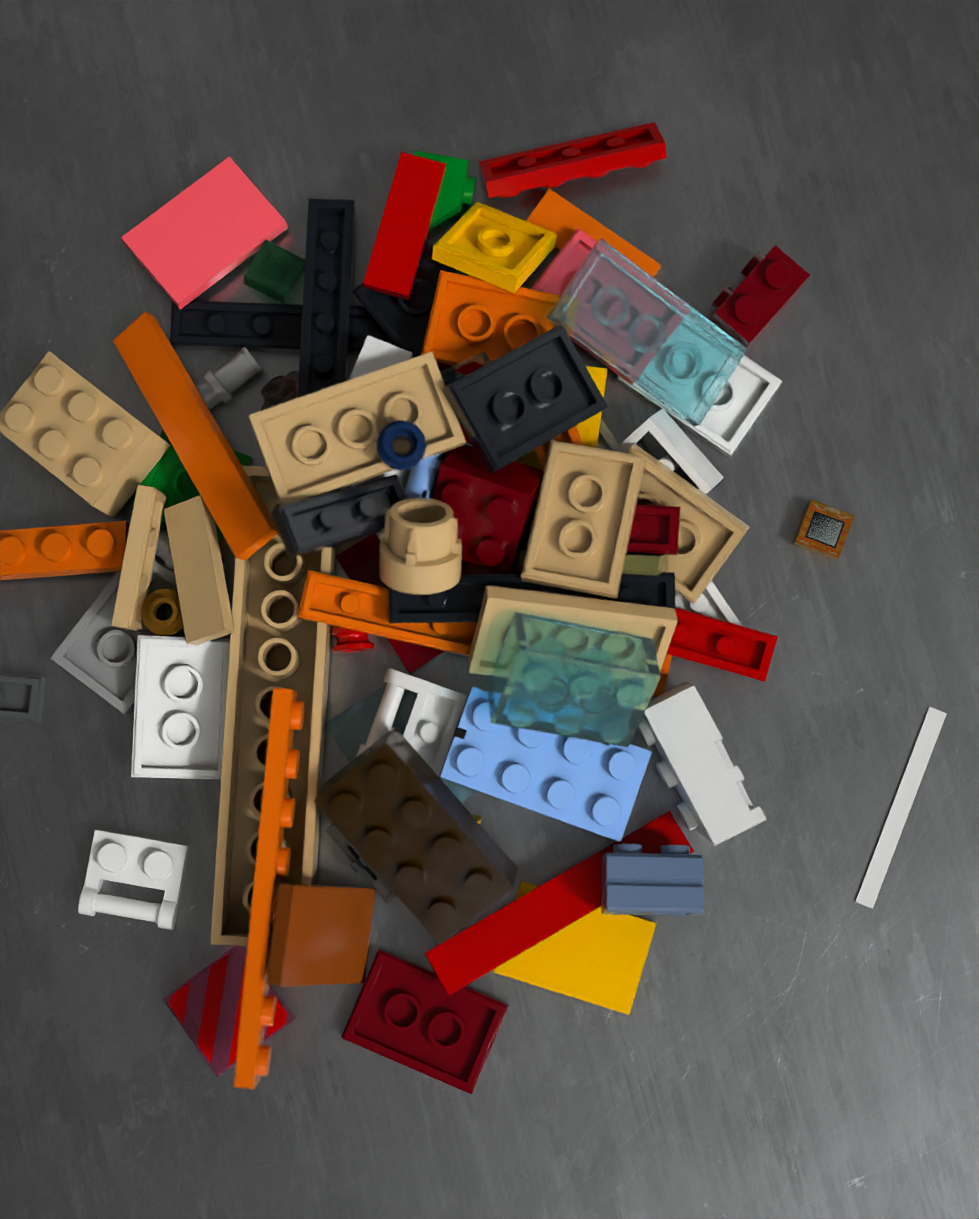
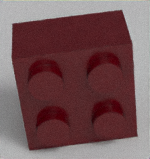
[433,444,544,574]

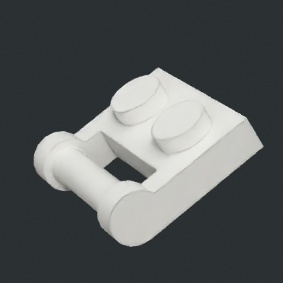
[356,668,467,777]
[78,830,190,930]

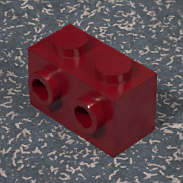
[708,245,810,355]

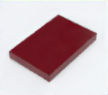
[341,948,509,1095]

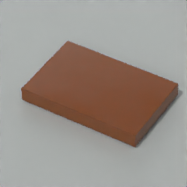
[266,883,376,987]

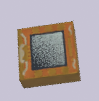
[793,499,855,560]

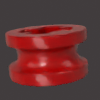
[331,627,374,653]

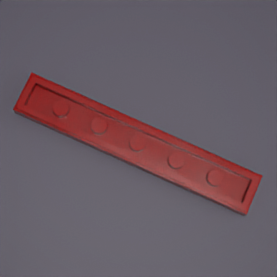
[424,811,694,996]

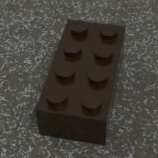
[314,726,518,945]

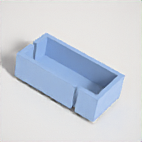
[439,686,652,842]

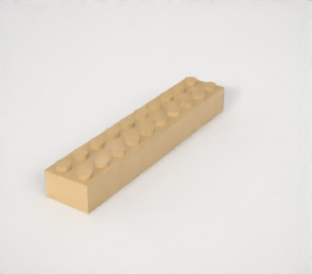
[211,465,336,946]

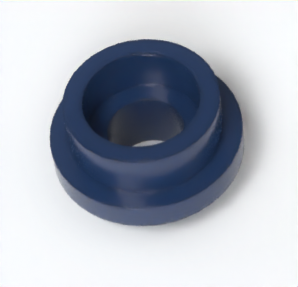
[377,420,426,470]

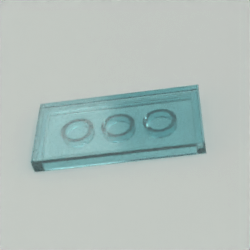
[547,238,747,426]

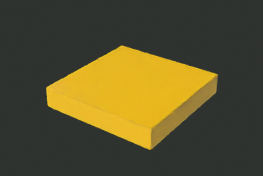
[432,202,557,293]

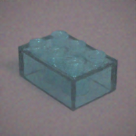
[487,612,661,747]

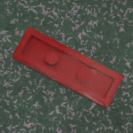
[363,152,446,300]

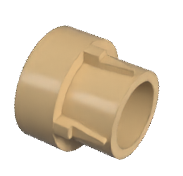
[379,498,462,594]

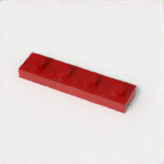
[478,122,667,198]

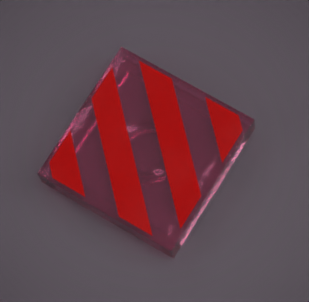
[162,946,296,1077]

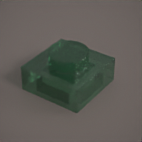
[243,240,305,304]

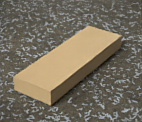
[111,485,166,632]
[164,495,235,645]

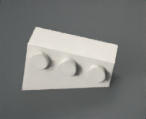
[635,682,767,846]

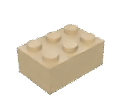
[0,351,171,518]

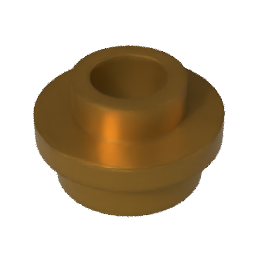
[141,589,184,636]

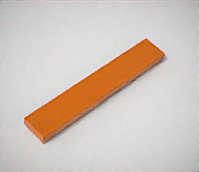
[113,312,279,561]

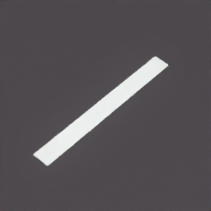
[855,706,947,909]

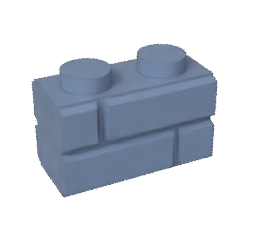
[601,844,704,916]

